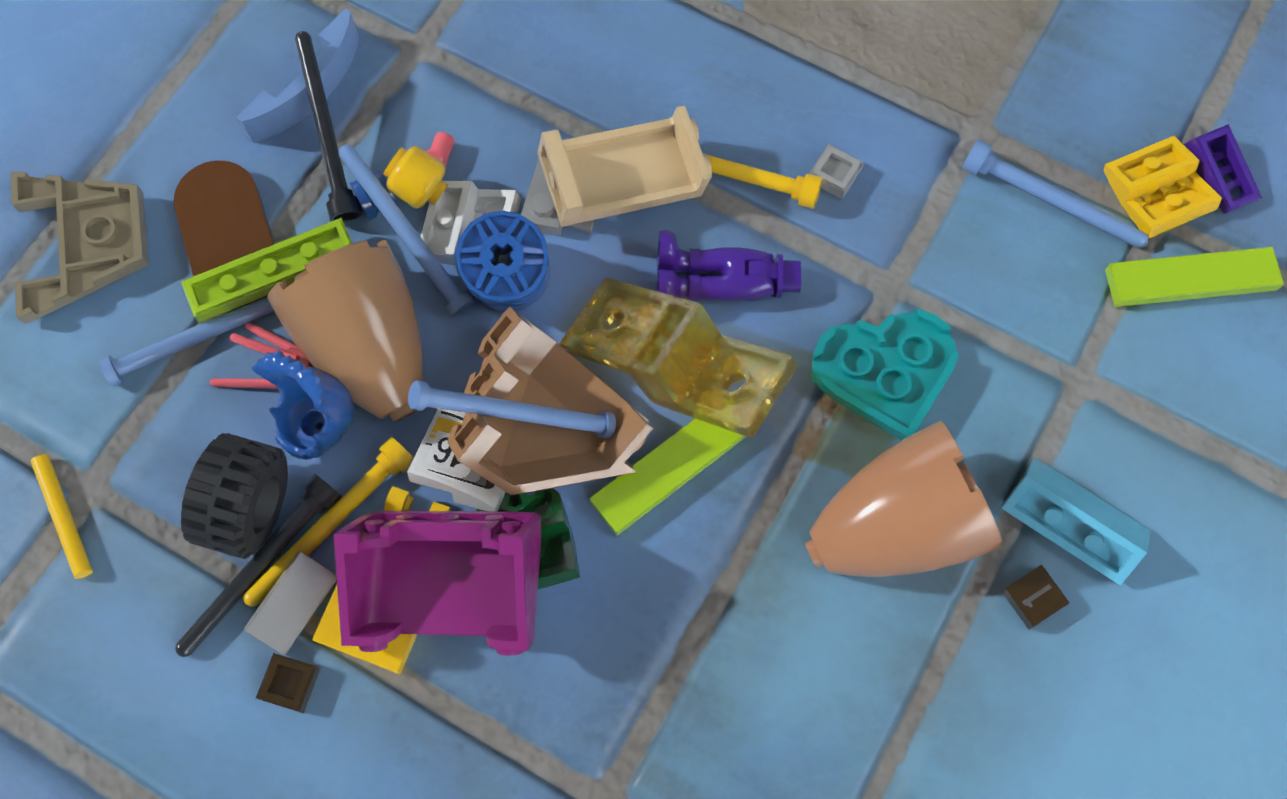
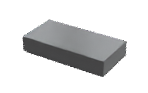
[243,551,337,656]

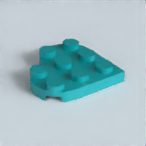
[811,309,959,441]

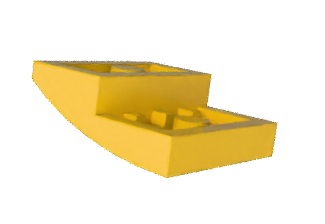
[1103,136,1222,239]

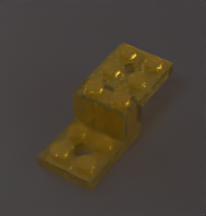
[560,277,798,439]

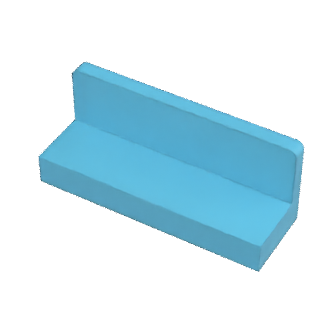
[1002,457,1151,585]

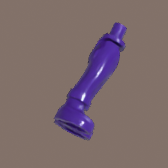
[657,230,802,307]

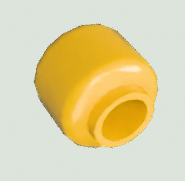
[383,146,448,209]

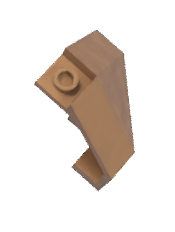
[447,306,653,495]

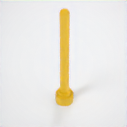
[702,153,823,210]
[243,436,414,607]

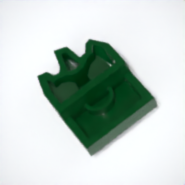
[476,488,581,590]

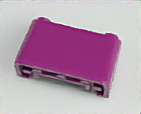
[334,511,541,656]

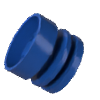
[455,210,550,313]

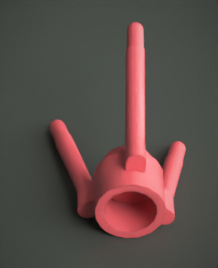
[210,322,315,389]

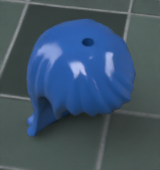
[252,350,354,460]

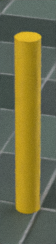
[30,454,93,579]

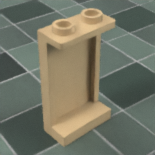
[537,106,712,227]

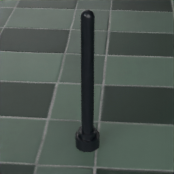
[295,31,363,222]
[175,474,342,657]

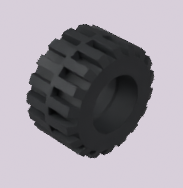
[181,433,288,559]

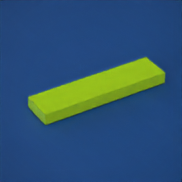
[181,218,353,323]
[1105,247,1284,307]
[589,395,755,536]

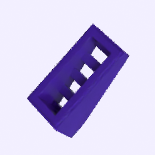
[1183,124,1262,214]

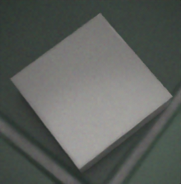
[809,144,864,199]

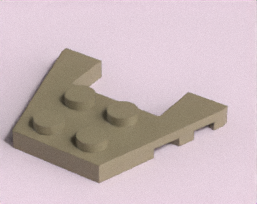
[11,171,149,324]

